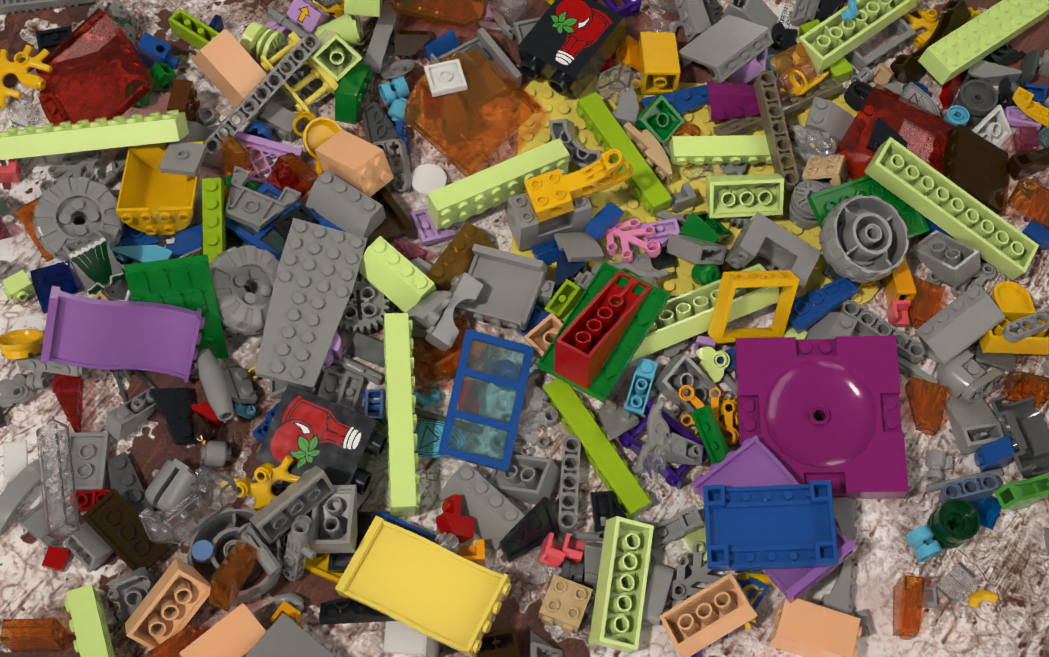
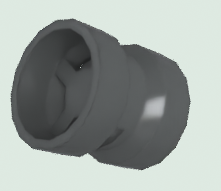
[561,560,584,584]

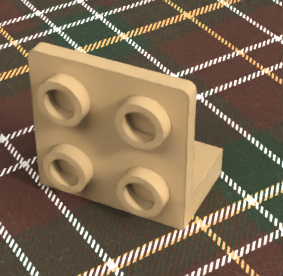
[802,155,848,187]

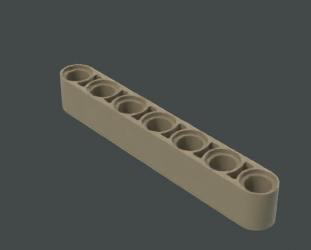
[754,70,799,192]

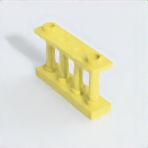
[260,31,339,112]

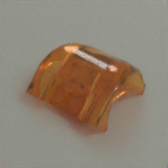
[1004,176,1049,229]
[412,315,489,389]

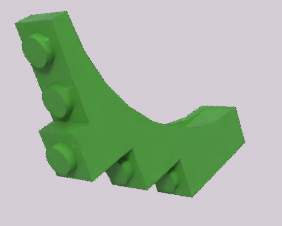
[994,472,1049,510]

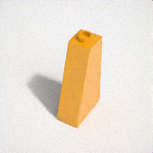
[883,255,917,307]

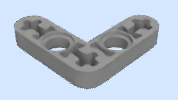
[371,139,412,192]

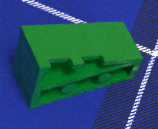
[335,63,373,125]

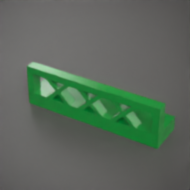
[690,404,730,464]

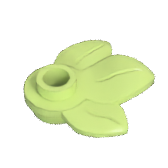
[696,347,730,383]

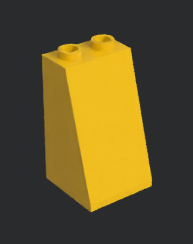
[638,31,680,94]

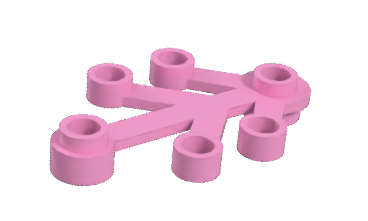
[604,218,661,263]

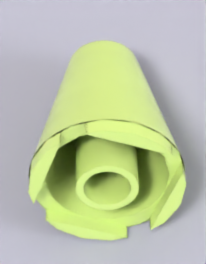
[314,14,364,46]

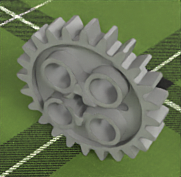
[339,277,390,335]

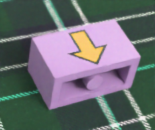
[286,0,330,34]

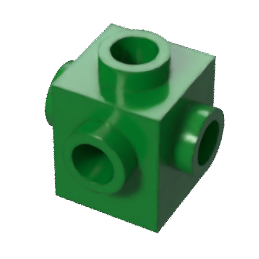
[145,62,177,92]

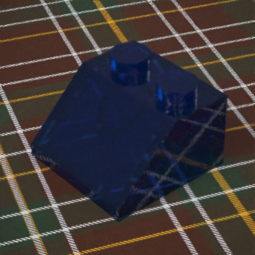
[30,261,80,314]

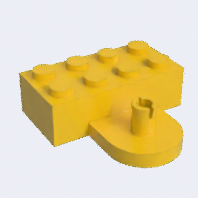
[978,281,1049,355]

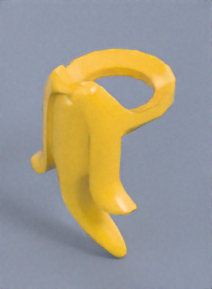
[789,70,829,96]
[292,111,316,137]

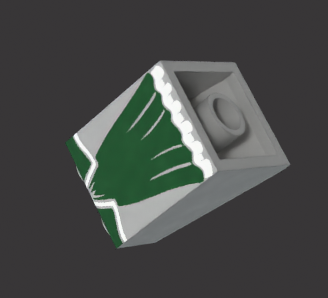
[62,229,125,295]

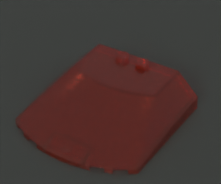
[36,8,155,126]
[835,84,956,181]

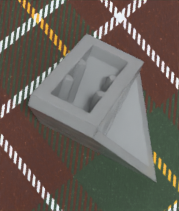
[529,630,563,657]

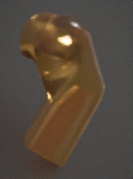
[675,122,701,136]

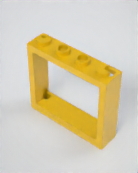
[708,270,800,344]

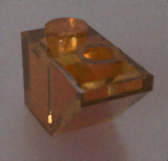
[220,134,250,176]

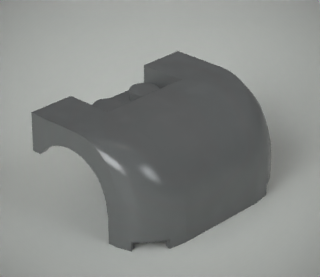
[990,394,1049,479]

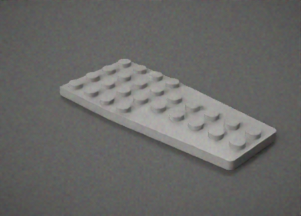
[255,218,368,390]

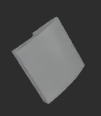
[554,232,604,262]
[317,368,365,409]

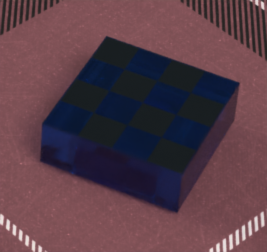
[209,15,224,33]

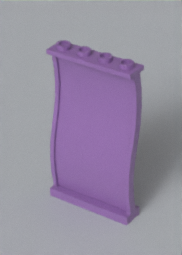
[40,286,205,383]
[692,435,857,604]

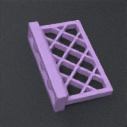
[220,131,305,191]

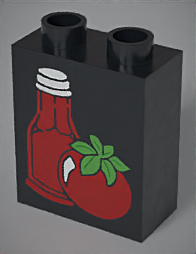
[517,0,627,97]
[255,384,388,495]

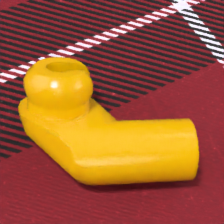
[968,589,998,608]

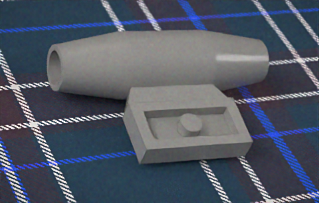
[197,349,257,421]

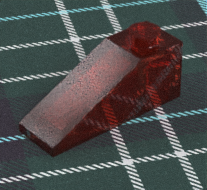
[51,374,84,433]

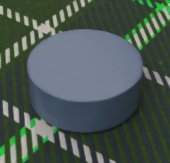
[192,540,214,563]

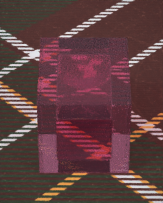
[1013,126,1039,153]

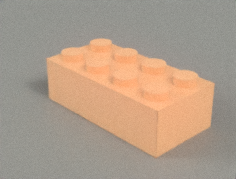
[659,573,758,657]

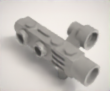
[17,353,89,390]
[282,515,316,582]

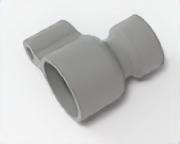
[925,450,953,482]

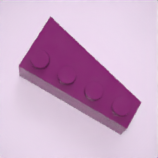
[707,81,782,122]

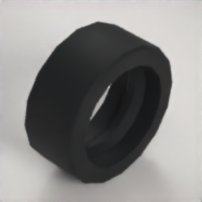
[844,81,880,114]

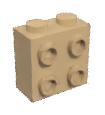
[538,574,593,633]

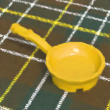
[302,117,342,182]
[0,329,44,359]

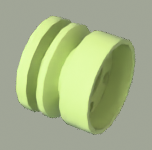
[240,21,285,63]

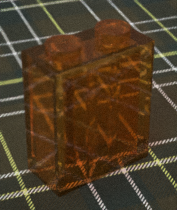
[0,619,69,652]

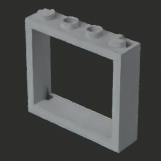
[844,17,916,72]

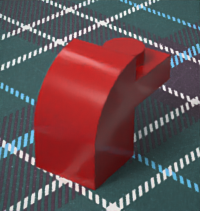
[436,494,474,543]

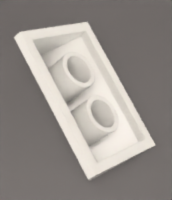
[972,105,1013,147]

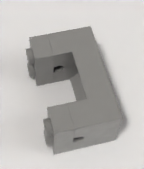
[507,193,592,252]
[724,212,821,296]

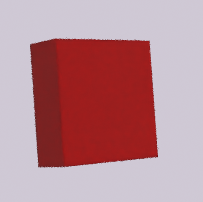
[42,546,71,572]

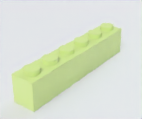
[669,135,781,166]

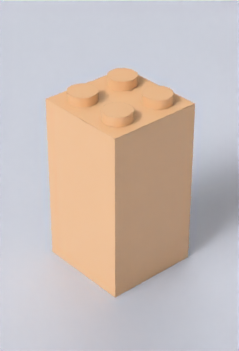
[192,28,267,107]
[315,129,394,197]
[769,598,862,657]
[179,603,267,657]

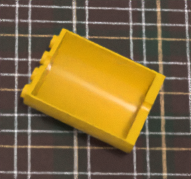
[116,141,204,236]

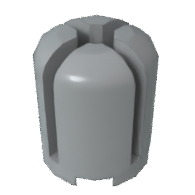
[145,456,204,516]

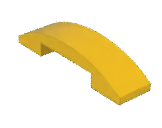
[1012,86,1049,127]

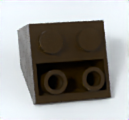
[475,628,520,657]

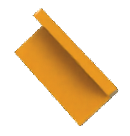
[616,35,640,73]

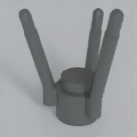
[112,369,157,403]

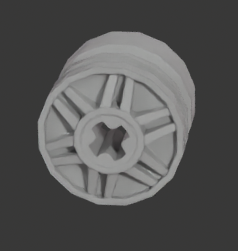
[787,180,828,229]

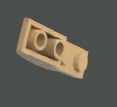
[623,122,672,185]

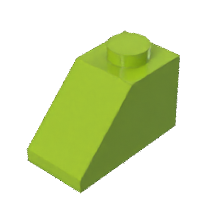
[544,279,584,319]

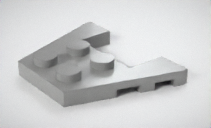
[225,165,301,231]

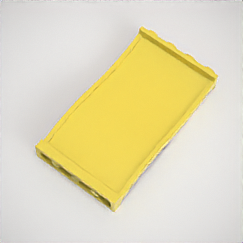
[335,516,511,657]

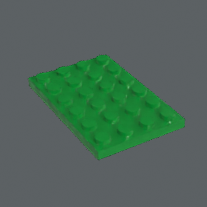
[807,175,930,239]

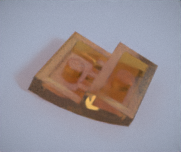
[769,42,818,92]

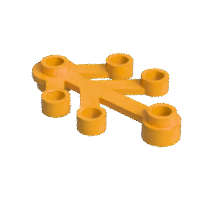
[679,384,738,446]

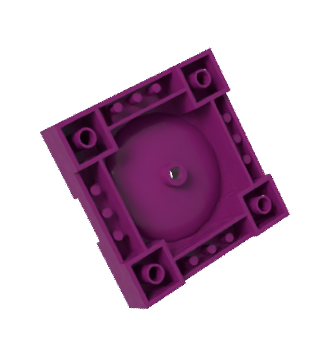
[734,335,909,499]

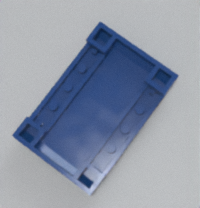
[703,480,839,571]

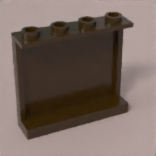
[942,124,1008,214]

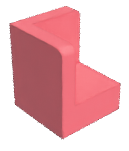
[0,158,21,183]
[886,300,911,327]
[538,532,566,568]
[562,533,584,564]

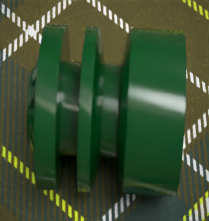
[927,498,980,549]

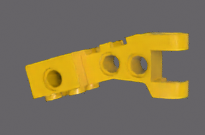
[524,149,633,223]

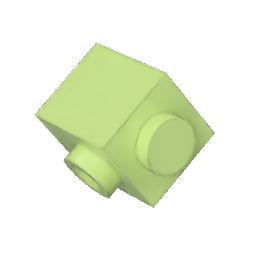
[2,269,36,303]

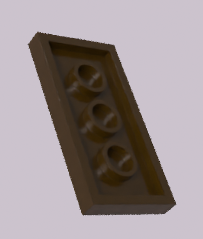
[81,488,171,571]

